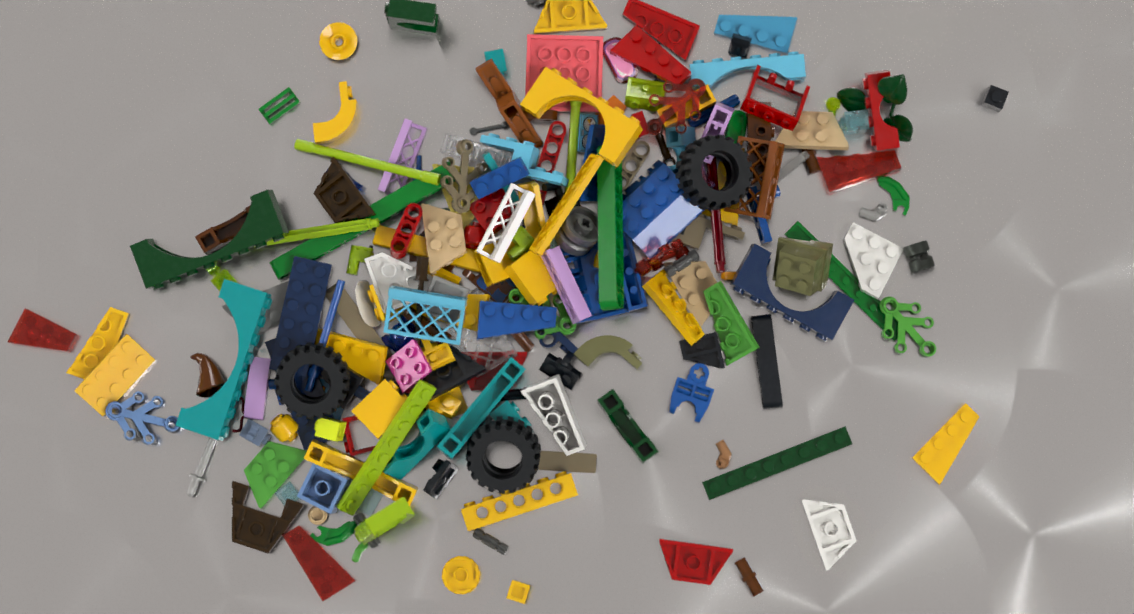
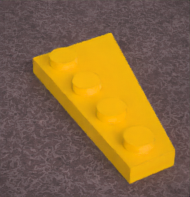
[315,328,388,385]

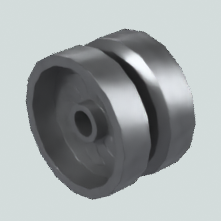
[555,206,598,256]

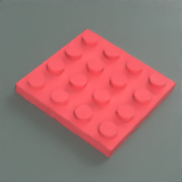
[525,34,603,113]

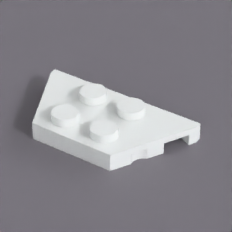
[801,499,857,571]

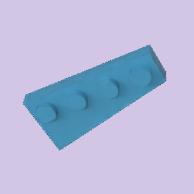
[714,15,797,54]

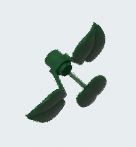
[837,74,913,142]

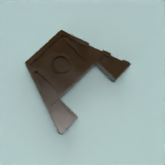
[232,481,304,554]

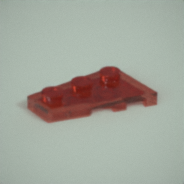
[8,308,77,351]

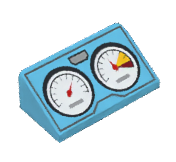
[577,113,598,153]

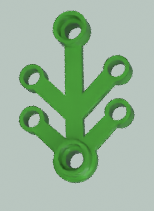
[508,289,576,339]
[880,296,936,357]

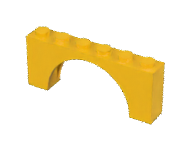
[520,67,643,168]

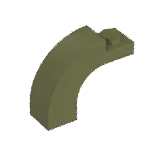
[574,335,642,370]

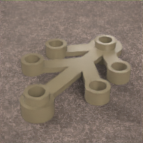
[440,139,489,213]

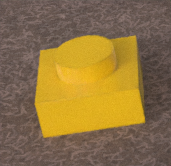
[506,580,530,604]

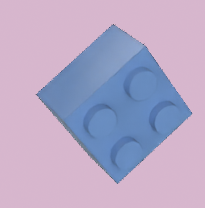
[297,463,352,514]

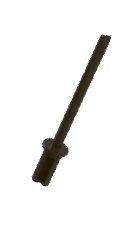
[414,256,429,347]

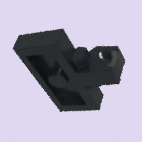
[539,351,582,390]

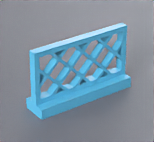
[383,285,468,345]

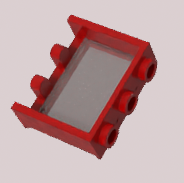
[740,65,810,131]

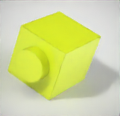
[314,416,347,442]

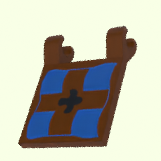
[462,269,516,303]

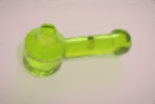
[825,97,840,117]

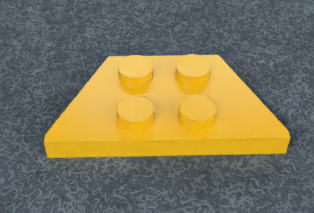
[534,0,607,34]

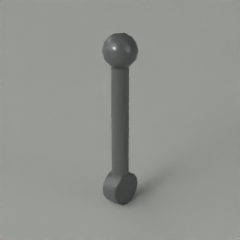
[470,121,509,135]

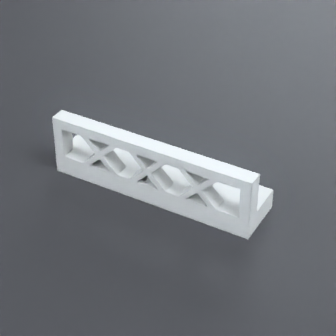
[476,183,535,263]

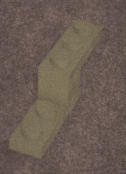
[672,214,745,250]

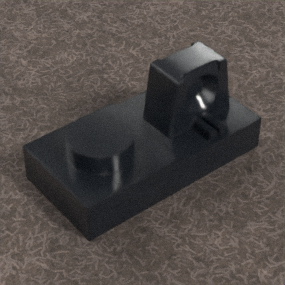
[423,459,459,500]

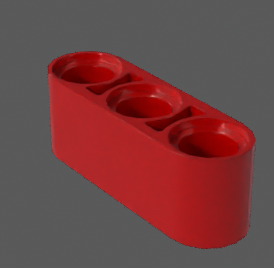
[390,203,423,259]

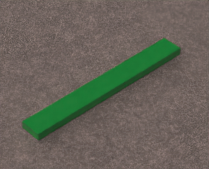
[784,221,898,342]

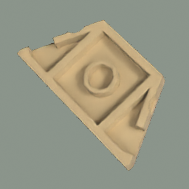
[776,111,849,150]
[421,203,467,275]
[663,261,717,327]

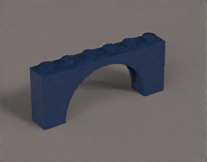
[730,244,854,342]

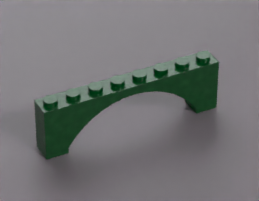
[130,190,289,291]

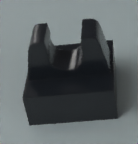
[728,33,752,58]

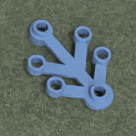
[105,391,179,445]

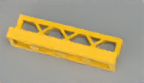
[516,180,550,250]

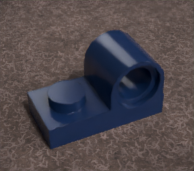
[539,331,578,354]

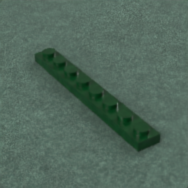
[702,426,852,500]

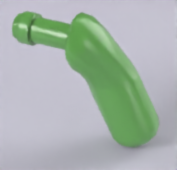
[352,542,368,562]

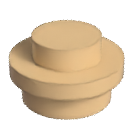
[308,506,327,525]

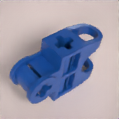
[669,363,714,423]

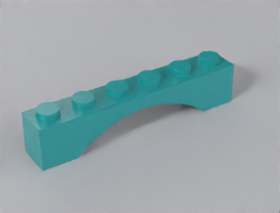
[436,357,526,460]

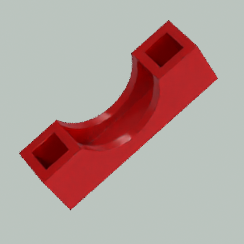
[862,70,900,151]

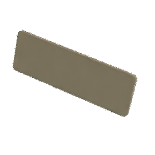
[538,451,597,473]

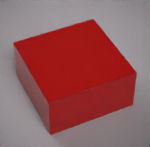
[631,111,650,140]

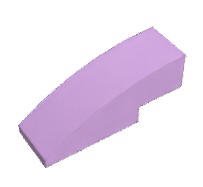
[244,357,271,420]

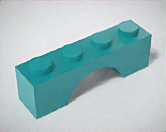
[383,409,451,480]

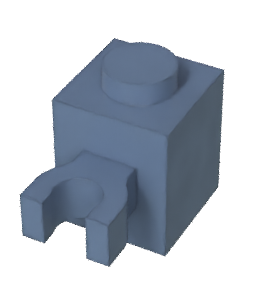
[239,418,271,447]

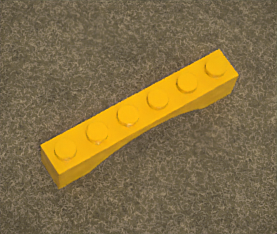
[303,438,418,506]

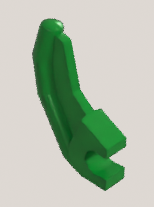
[877,176,910,216]
[310,521,357,546]

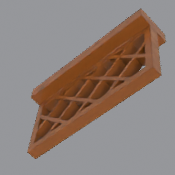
[724,136,785,220]

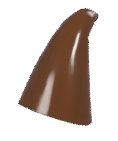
[190,353,226,398]

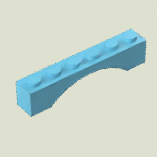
[689,51,806,90]

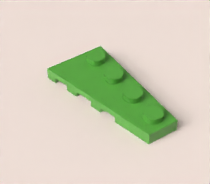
[703,281,759,366]

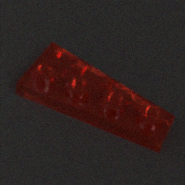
[282,525,356,601]

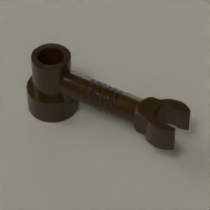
[647,118,676,165]

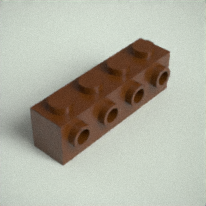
[747,102,775,181]

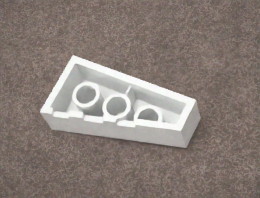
[521,374,587,456]

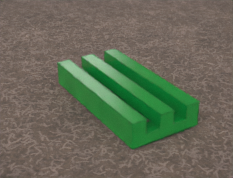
[258,87,301,125]

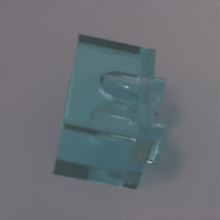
[838,110,870,136]

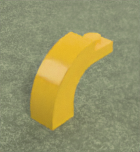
[313,81,358,144]

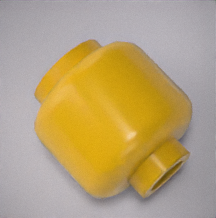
[270,413,299,442]

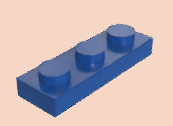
[470,156,529,199]

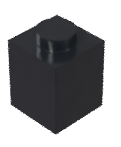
[981,85,1009,112]

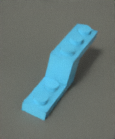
[480,133,569,187]

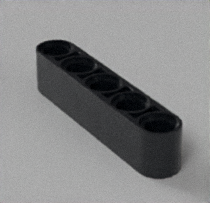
[751,314,783,409]

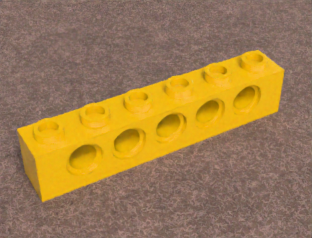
[461,471,578,531]

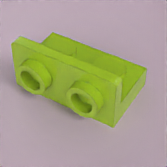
[624,77,666,112]

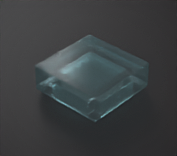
[275,481,300,506]

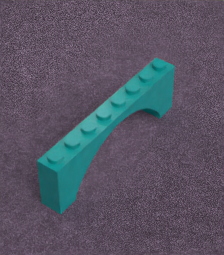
[175,279,272,441]

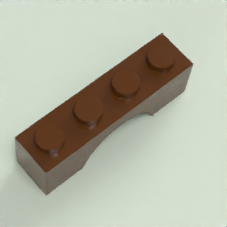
[195,206,250,255]

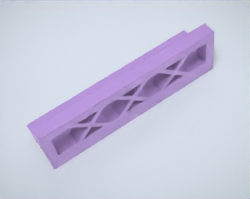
[378,118,427,195]
[541,246,592,324]

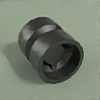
[903,240,935,273]

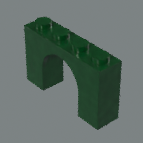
[384,0,440,36]
[597,389,659,464]

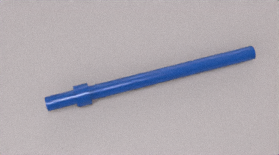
[305,279,345,392]

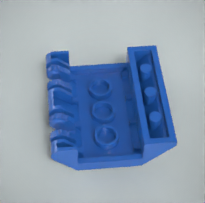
[622,160,704,260]
[560,233,648,324]

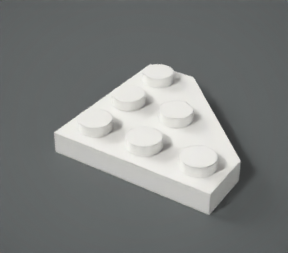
[843,222,904,300]
[364,252,433,313]

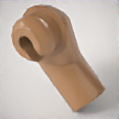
[715,439,732,469]

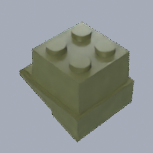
[772,237,833,296]

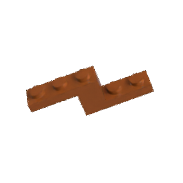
[475,58,544,148]

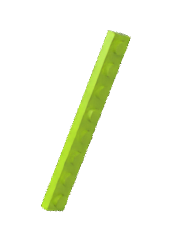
[336,379,437,516]

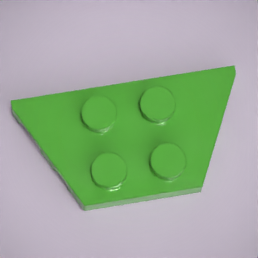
[244,441,307,509]

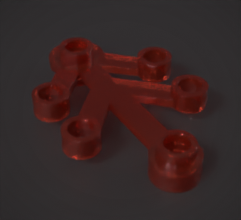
[646,78,706,136]
[634,238,690,276]

